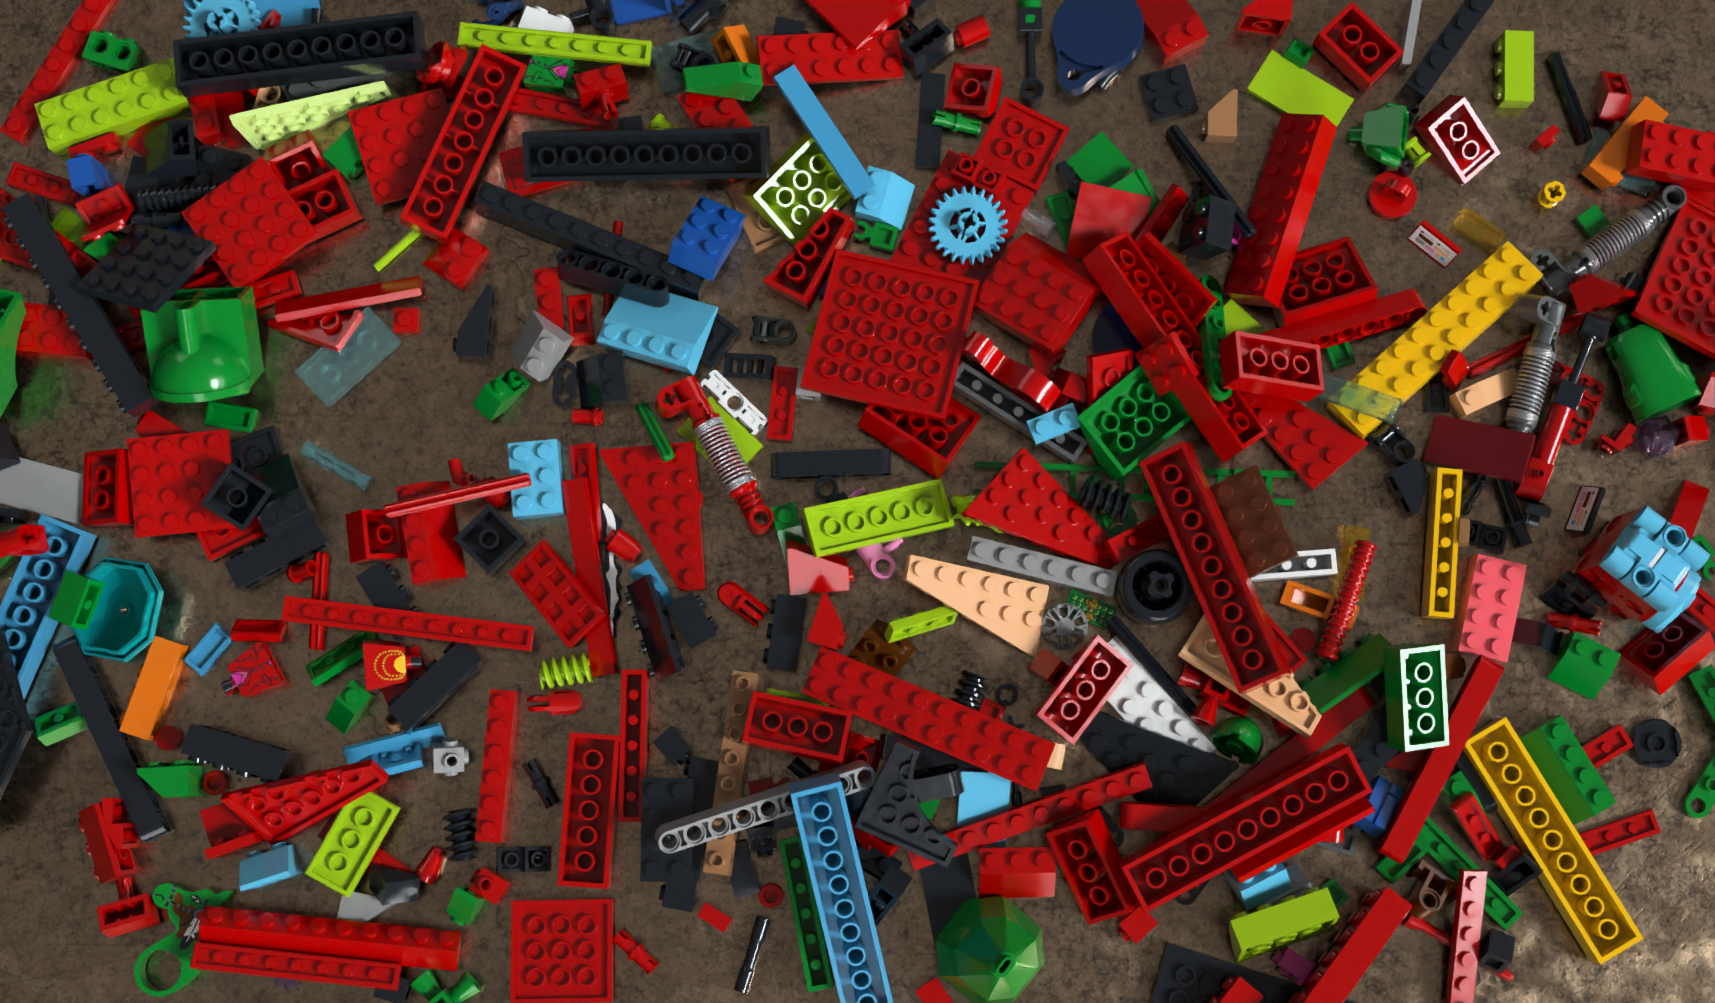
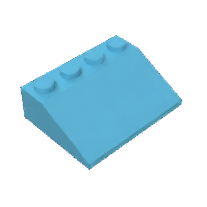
[597,293,718,375]

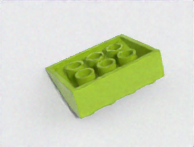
[743,131,852,246]
[1228,886,1340,964]

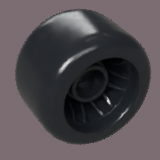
[1116,549,1194,626]

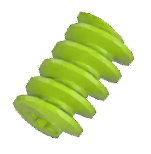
[539,652,593,690]

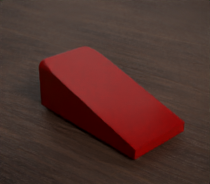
[567,293,595,347]

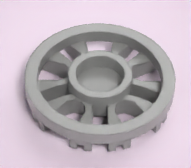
[1041,603,1088,649]

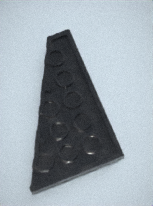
[1079,711,1239,806]

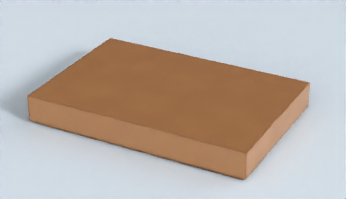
[725,178,787,254]

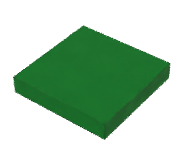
[1067,131,1134,187]

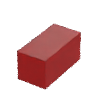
[697,901,733,933]

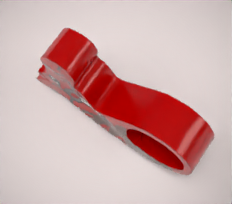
[961,330,1061,414]

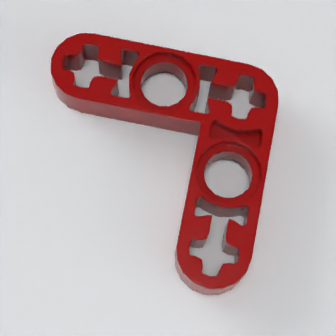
[1546,360,1605,447]

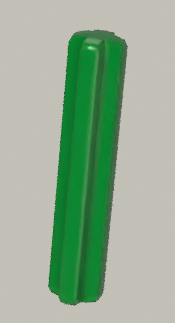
[635,402,675,462]

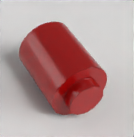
[952,14,991,48]

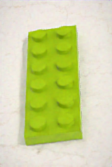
[801,478,955,559]

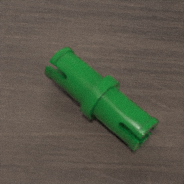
[931,109,982,136]

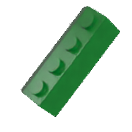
[1297,633,1392,714]
[1383,644,1449,752]
[1518,715,1617,825]

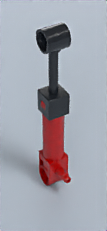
[1514,311,1612,503]

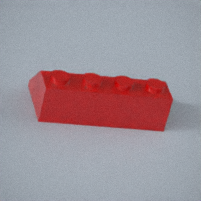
[395,481,467,587]

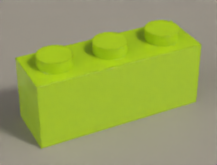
[1494,30,1534,109]

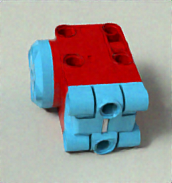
[1571,505,1710,633]

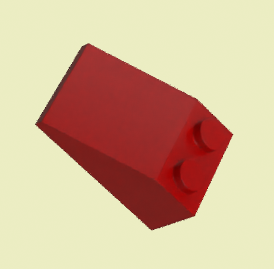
[1135,0,1209,65]
[1414,94,1500,184]

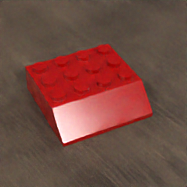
[973,232,1102,359]

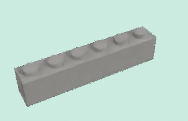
[965,536,1118,599]

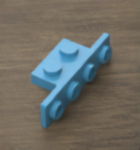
[343,723,446,775]

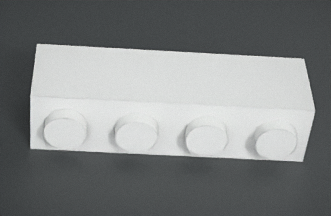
[1251,549,1338,582]

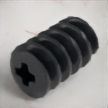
[1076,476,1131,523]
[950,670,989,709]
[442,808,479,862]

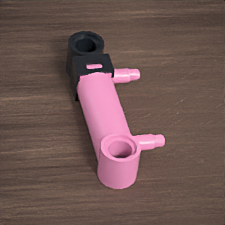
[814,476,903,580]

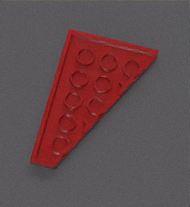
[600,441,706,591]
[960,447,1115,570]

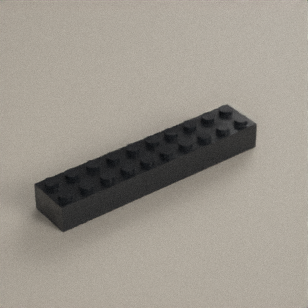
[173,11,427,97]
[522,126,771,182]

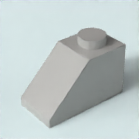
[337,890,396,922]

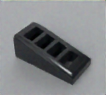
[723,353,777,381]

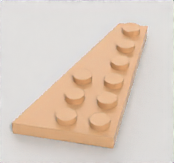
[903,555,1049,659]

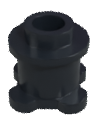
[1146,571,1174,598]

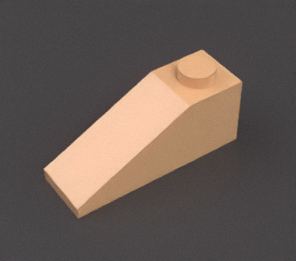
[1449,367,1519,419]

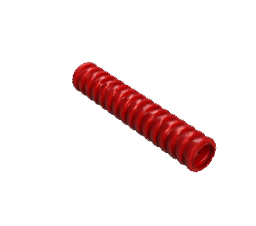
[1316,540,1377,661]

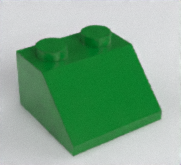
[1546,632,1621,700]

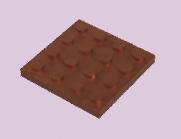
[1210,465,1299,579]

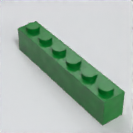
[778,835,834,993]

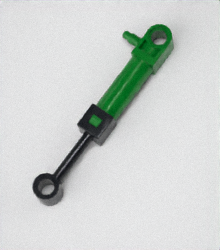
[1017,0,1044,108]

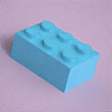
[508,439,567,520]

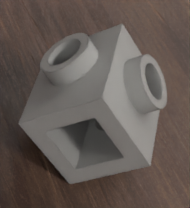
[431,738,469,776]

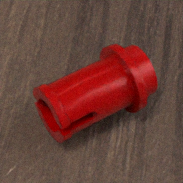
[572,407,604,426]
[286,560,318,583]

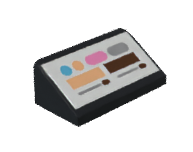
[1564,485,1606,537]

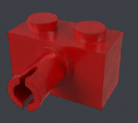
[573,63,628,120]
[97,877,160,938]

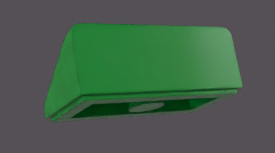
[34,701,89,746]

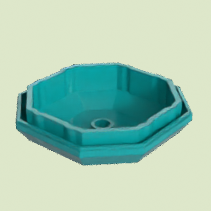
[70,557,164,662]

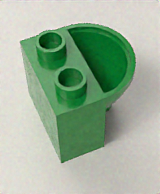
[141,286,264,403]

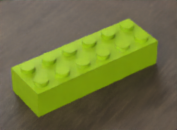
[34,57,192,157]

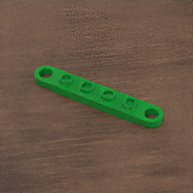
[1199,275,1232,402]
[1682,750,1715,818]

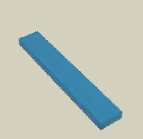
[773,65,875,200]

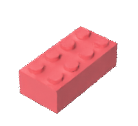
[1450,554,1527,664]

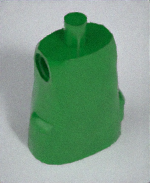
[1605,313,1702,424]

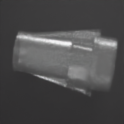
[1020,207,1057,239]

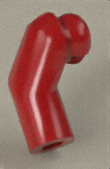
[448,458,477,487]

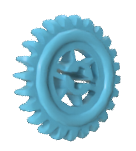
[182,0,261,39]
[928,186,1008,265]

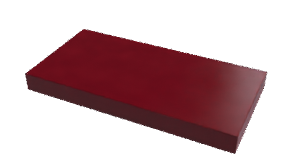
[1423,414,1536,484]

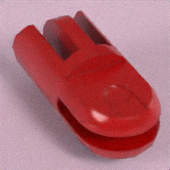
[717,581,770,628]
[527,689,583,715]

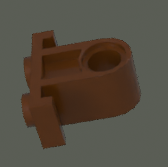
[1407,860,1458,920]

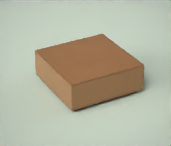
[1458,518,1470,548]

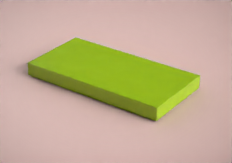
[1246,50,1354,127]
[305,791,401,898]

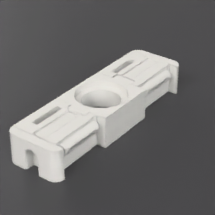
[701,370,768,436]

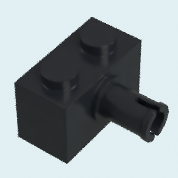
[899,18,954,76]

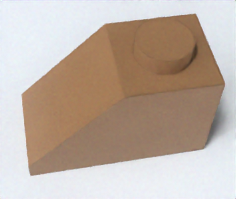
[1200,89,1238,143]

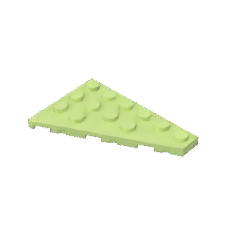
[229,81,393,153]

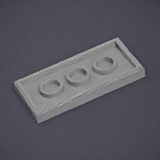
[0,457,84,525]

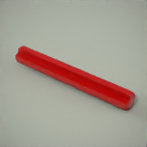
[308,552,329,650]

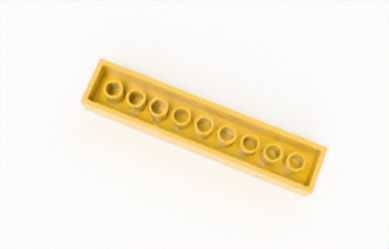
[1326,241,1543,440]
[1463,717,1643,965]

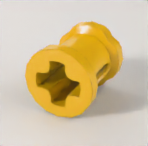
[1537,181,1566,209]

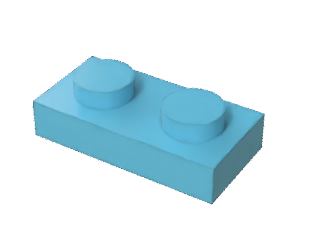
[1026,403,1080,445]

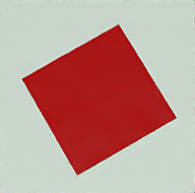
[1065,181,1152,260]

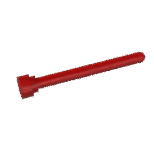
[1402,912,1514,981]

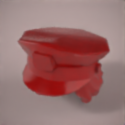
[415,40,468,90]

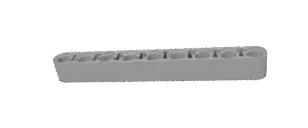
[654,760,876,854]

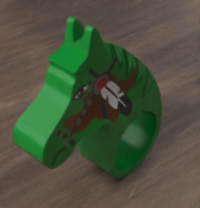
[134,883,233,997]

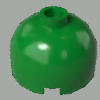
[1212,716,1264,764]

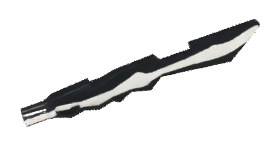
[600,503,622,638]

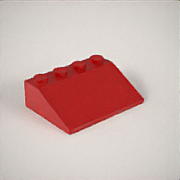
[804,0,911,50]
[1271,236,1378,327]
[857,396,982,479]

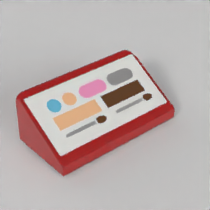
[1408,220,1462,268]

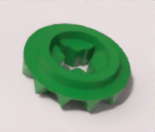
[1097,505,1137,538]

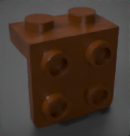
[848,618,917,676]

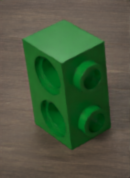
[82,30,144,74]

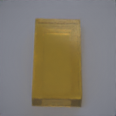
[1452,207,1507,255]

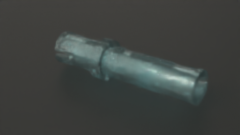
[300,440,372,491]

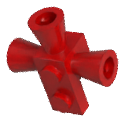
[1176,661,1251,728]

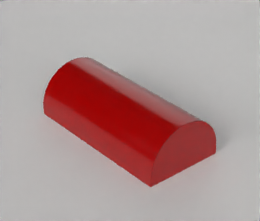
[1033,634,1133,745]

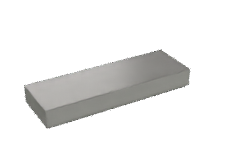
[1396,0,1422,72]

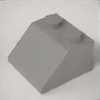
[509,310,574,382]

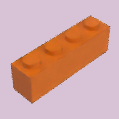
[1581,96,1669,191]
[119,636,190,741]

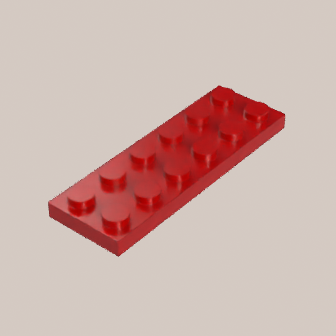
[756,30,904,86]

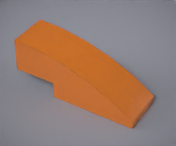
[1280,580,1360,632]

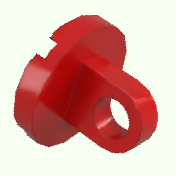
[1367,170,1417,219]

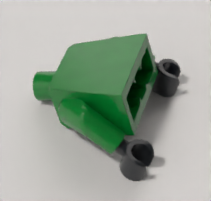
[1349,102,1420,177]

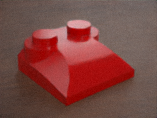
[943,63,1002,118]
[422,227,490,291]

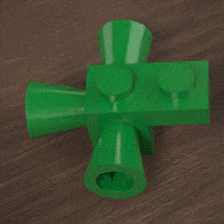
[410,969,482,1003]

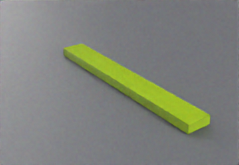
[457,22,653,67]

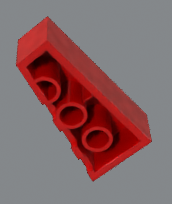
[763,207,855,310]

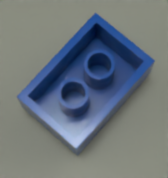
[668,195,746,282]

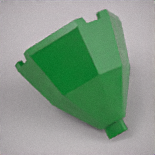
[935,895,1045,1003]

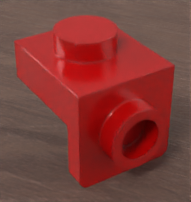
[1593,423,1637,455]

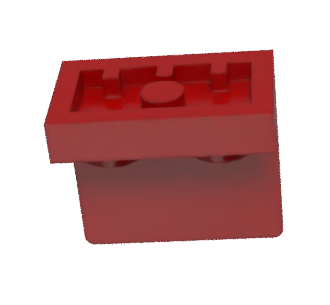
[200,803,263,860]

